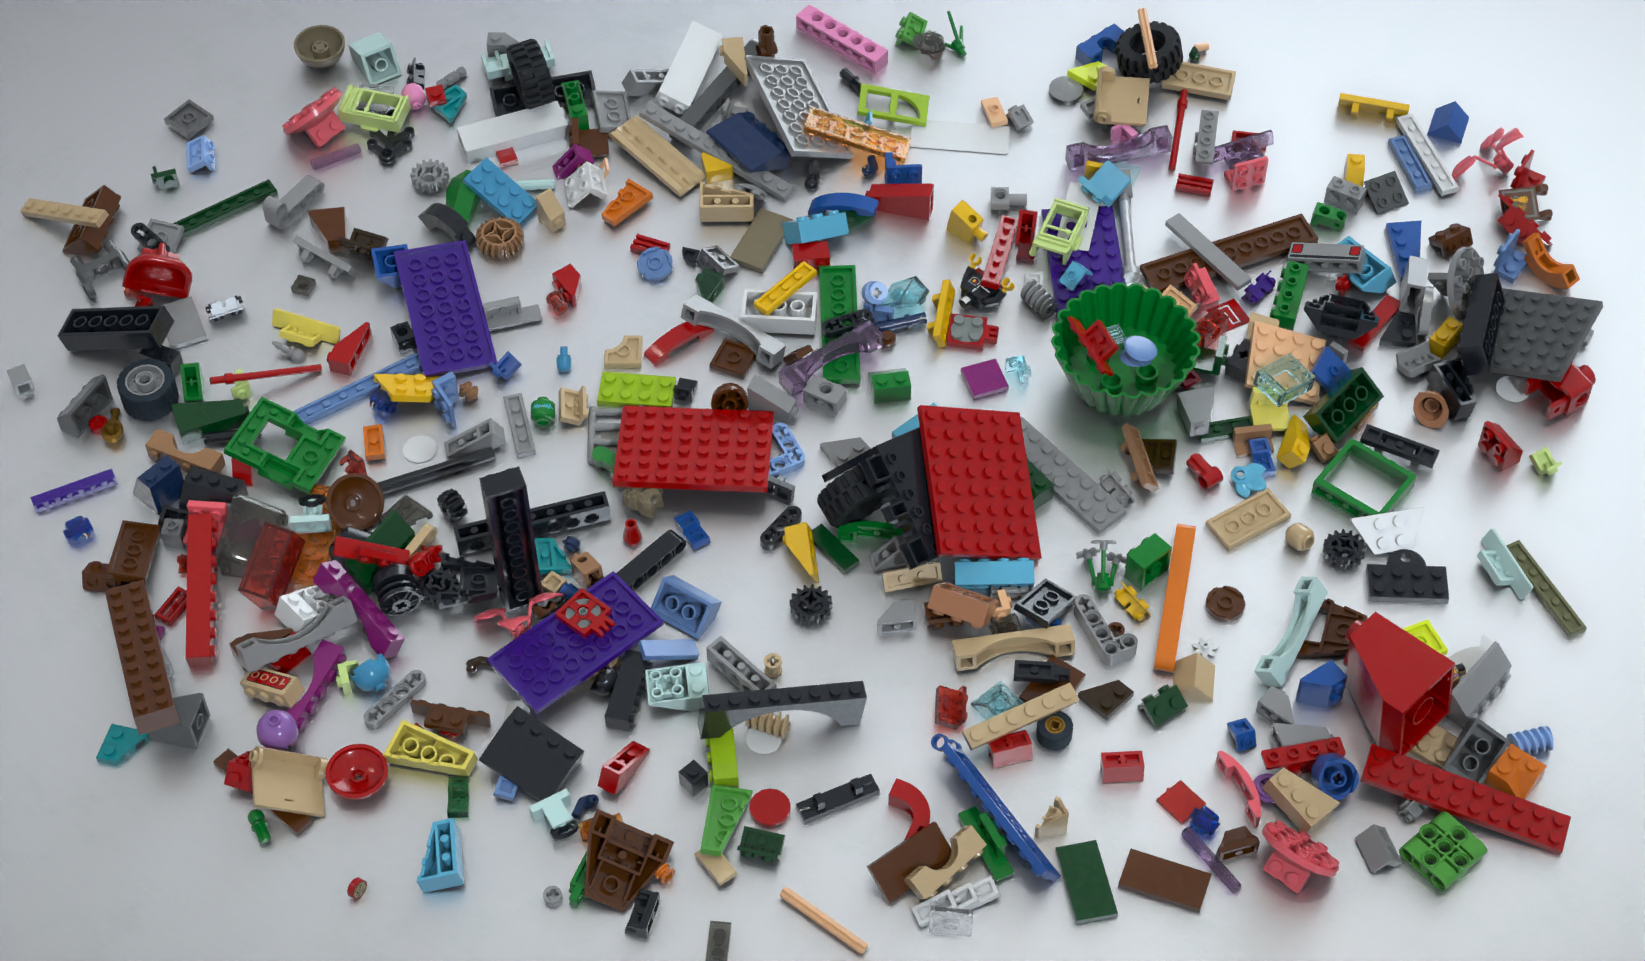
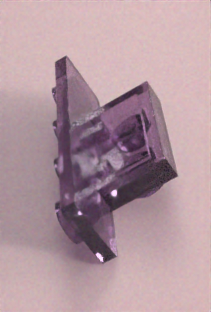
[1213,130,1274,169]

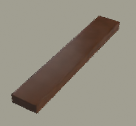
[213,748,313,836]

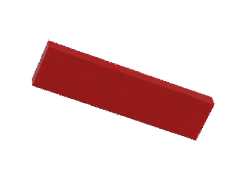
[1347,294,1399,351]

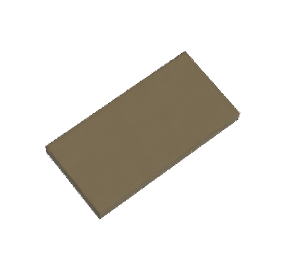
[730,208,793,273]

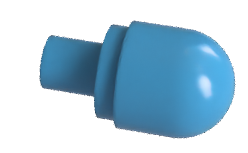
[556,346,571,373]

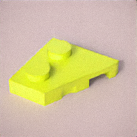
[1066,61,1106,91]

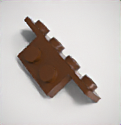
[410,700,491,735]

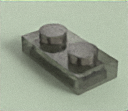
[706,921,732,961]

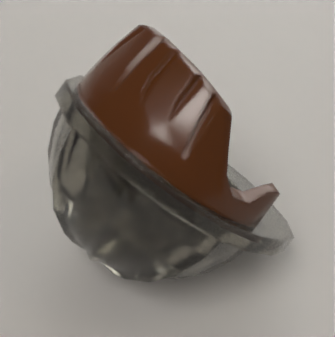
[913,30,946,60]
[532,596,569,622]

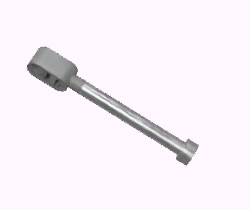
[1116,169,1141,283]

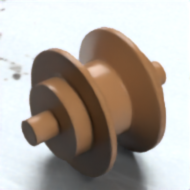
[459,381,478,402]

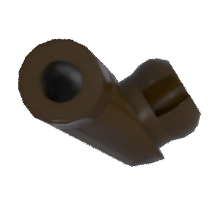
[466,656,492,673]

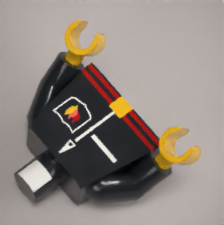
[959,253,1015,311]

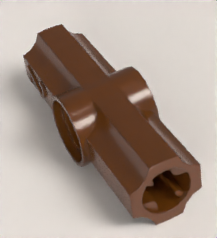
[756,25,778,57]

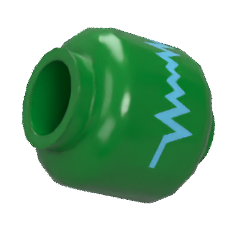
[531,397,555,426]

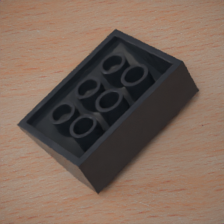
[479,706,584,801]

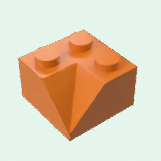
[1485,743,1547,800]

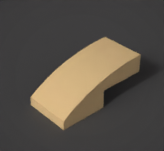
[694,850,737,886]

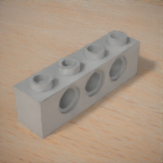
[706,636,777,692]

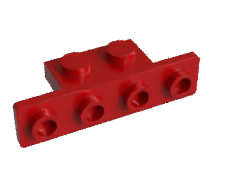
[1497,194,1553,247]
[1067,316,1120,377]
[333,536,410,567]
[1261,737,1346,776]

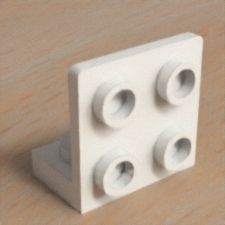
[564,162,608,208]

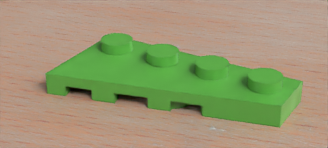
[700,784,753,857]

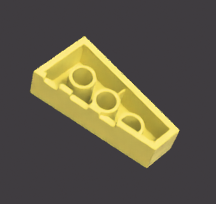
[383,719,478,777]

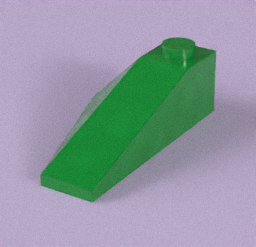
[446,170,481,237]

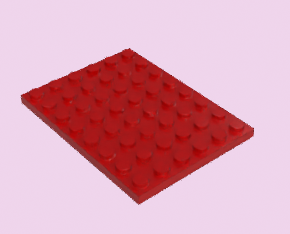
[917,405,1042,561]
[612,406,774,493]

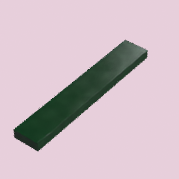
[173,179,278,238]

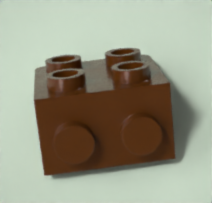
[568,118,609,157]

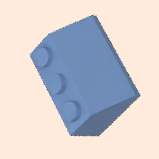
[651,575,722,639]

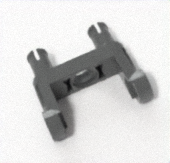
[70,240,130,299]

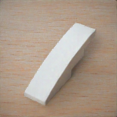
[912,876,1001,927]

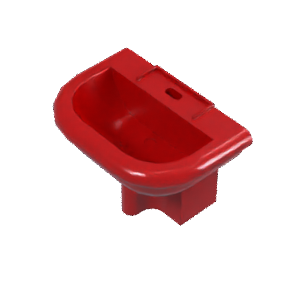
[122,243,192,299]

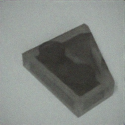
[378,494,433,526]

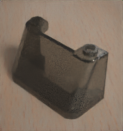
[216,494,289,581]

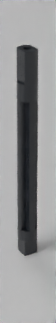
[377,447,496,494]

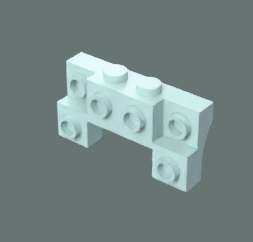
[481,40,555,81]

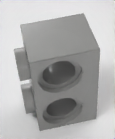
[1324,176,1367,214]

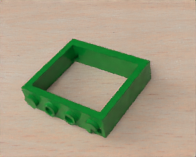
[1311,438,1417,518]

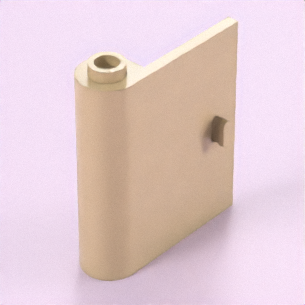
[1093,66,1150,126]
[249,746,329,817]

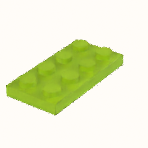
[597,371,677,407]

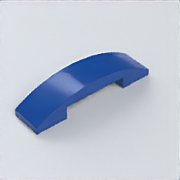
[807,193,879,216]

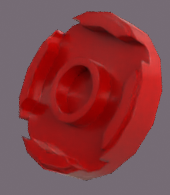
[749,788,791,828]

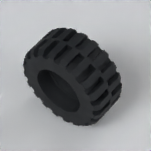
[1115,21,1183,84]
[506,39,555,109]
[817,466,887,528]

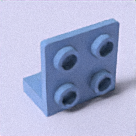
[1493,229,1527,284]
[431,372,459,428]

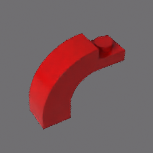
[888,778,930,841]

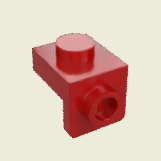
[425,84,447,107]

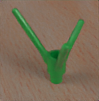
[934,11,967,57]

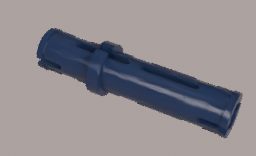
[871,312,927,335]

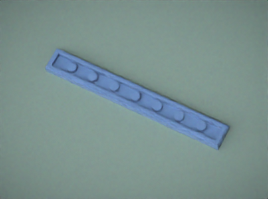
[293,352,422,425]

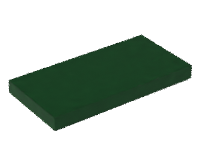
[1055,840,1118,924]

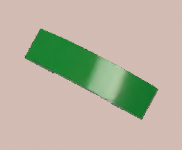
[837,521,907,543]

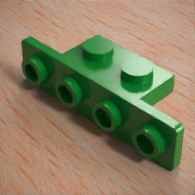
[958,806,1014,882]

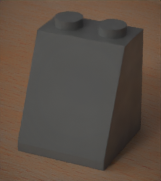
[148,693,210,749]

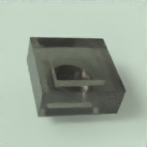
[291,275,316,297]

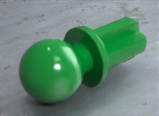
[248,809,271,844]

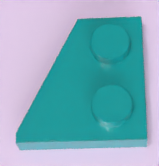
[431,84,467,123]
[535,538,573,574]
[96,724,149,766]

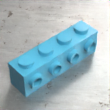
[954,558,1035,589]

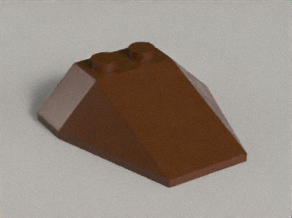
[584,809,674,912]

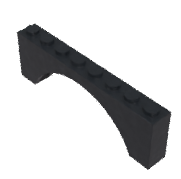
[697,681,867,739]

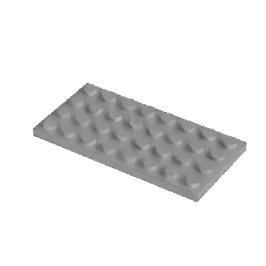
[744,55,854,159]

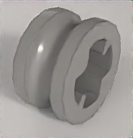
[543,886,563,907]

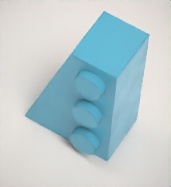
[782,210,849,244]

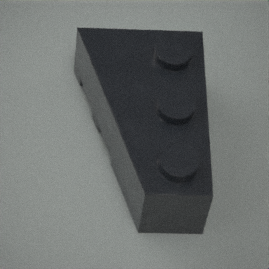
[1426,358,1477,420]

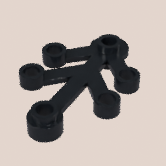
[367,109,415,164]

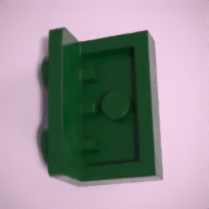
[1137,684,1188,726]
[737,826,786,863]

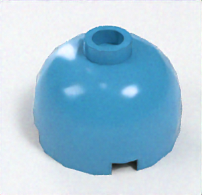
[349,654,391,692]

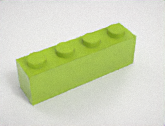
[705,728,739,788]

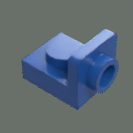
[1227,718,1257,752]

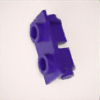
[1241,270,1276,304]

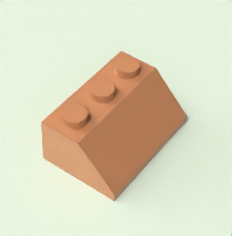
[927,582,1000,629]

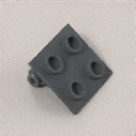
[1364,171,1409,214]

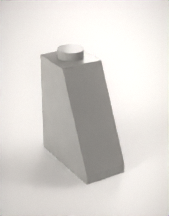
[747,375,799,425]
[1177,386,1215,437]
[1270,723,1334,748]

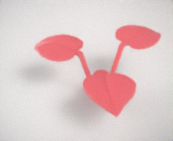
[1452,127,1524,181]
[473,592,564,639]

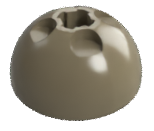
[294,25,345,69]

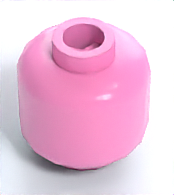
[401,83,426,110]

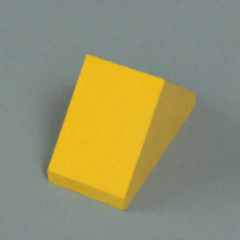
[701,152,733,184]

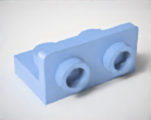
[186,135,215,173]

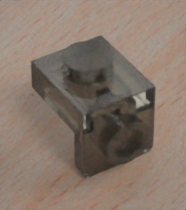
[989,613,1022,635]

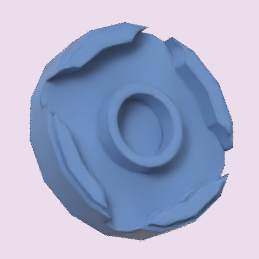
[637,247,674,282]

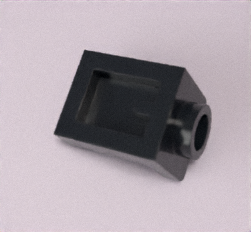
[673,378,698,403]

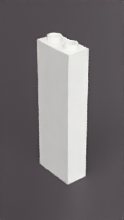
[654,20,723,115]
[457,101,570,164]

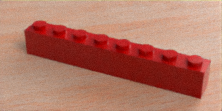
[185,513,218,666]

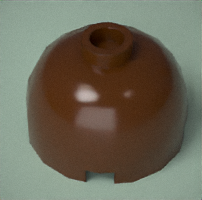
[711,383,749,410]

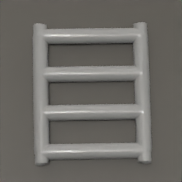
[587,405,643,464]

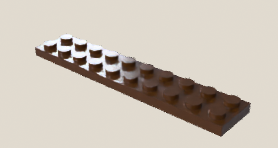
[1140,213,1319,293]

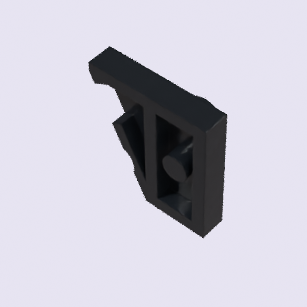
[1379,313,1416,347]

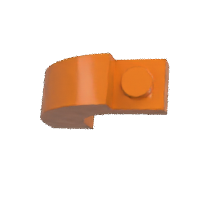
[1522,233,1580,289]

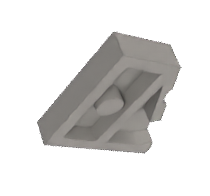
[819,437,871,467]

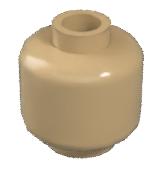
[1285,523,1315,551]

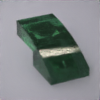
[447,776,470,818]

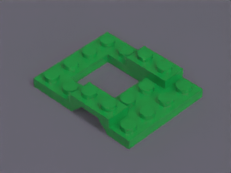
[224,396,346,495]

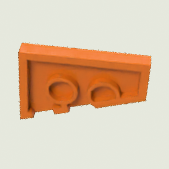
[601,179,653,227]

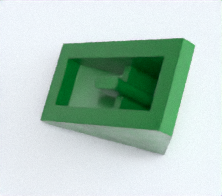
[180,362,204,401]

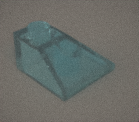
[879,276,929,309]
[971,681,1024,720]

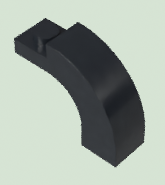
[418,203,476,248]

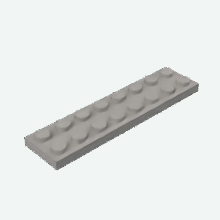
[1021,417,1127,535]

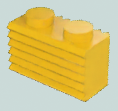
[1429,316,1463,360]

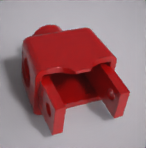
[1523,362,1596,420]

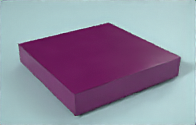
[961,358,1009,400]

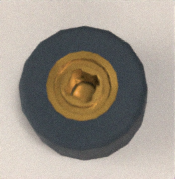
[1036,711,1073,750]

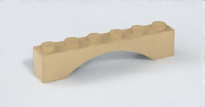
[952,624,1075,671]

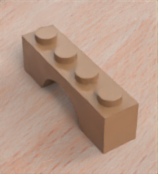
[145,429,226,473]

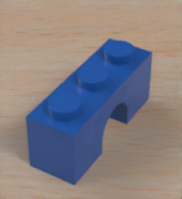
[1075,23,1125,65]

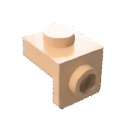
[990,589,1012,623]

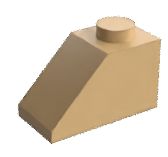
[536,188,566,233]

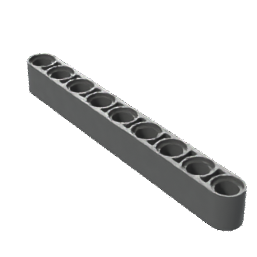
[669,39,759,145]

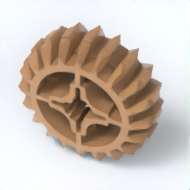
[475,215,524,259]

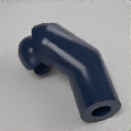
[862,155,879,177]
[571,794,599,819]

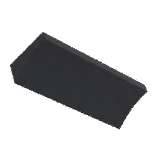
[490,70,596,117]

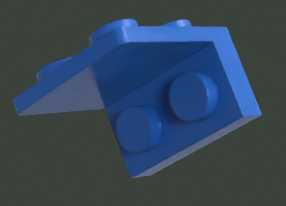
[884,152,922,184]

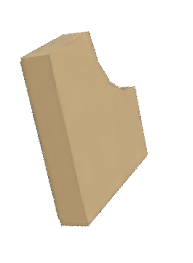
[604,336,643,369]

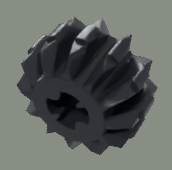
[437,488,468,523]

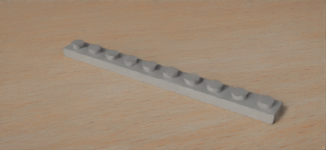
[639,101,794,202]

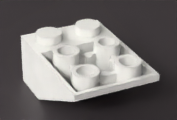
[274,585,339,633]

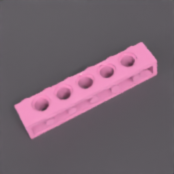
[796,5,888,74]

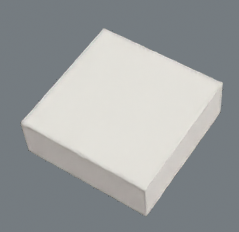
[1025,272,1044,288]

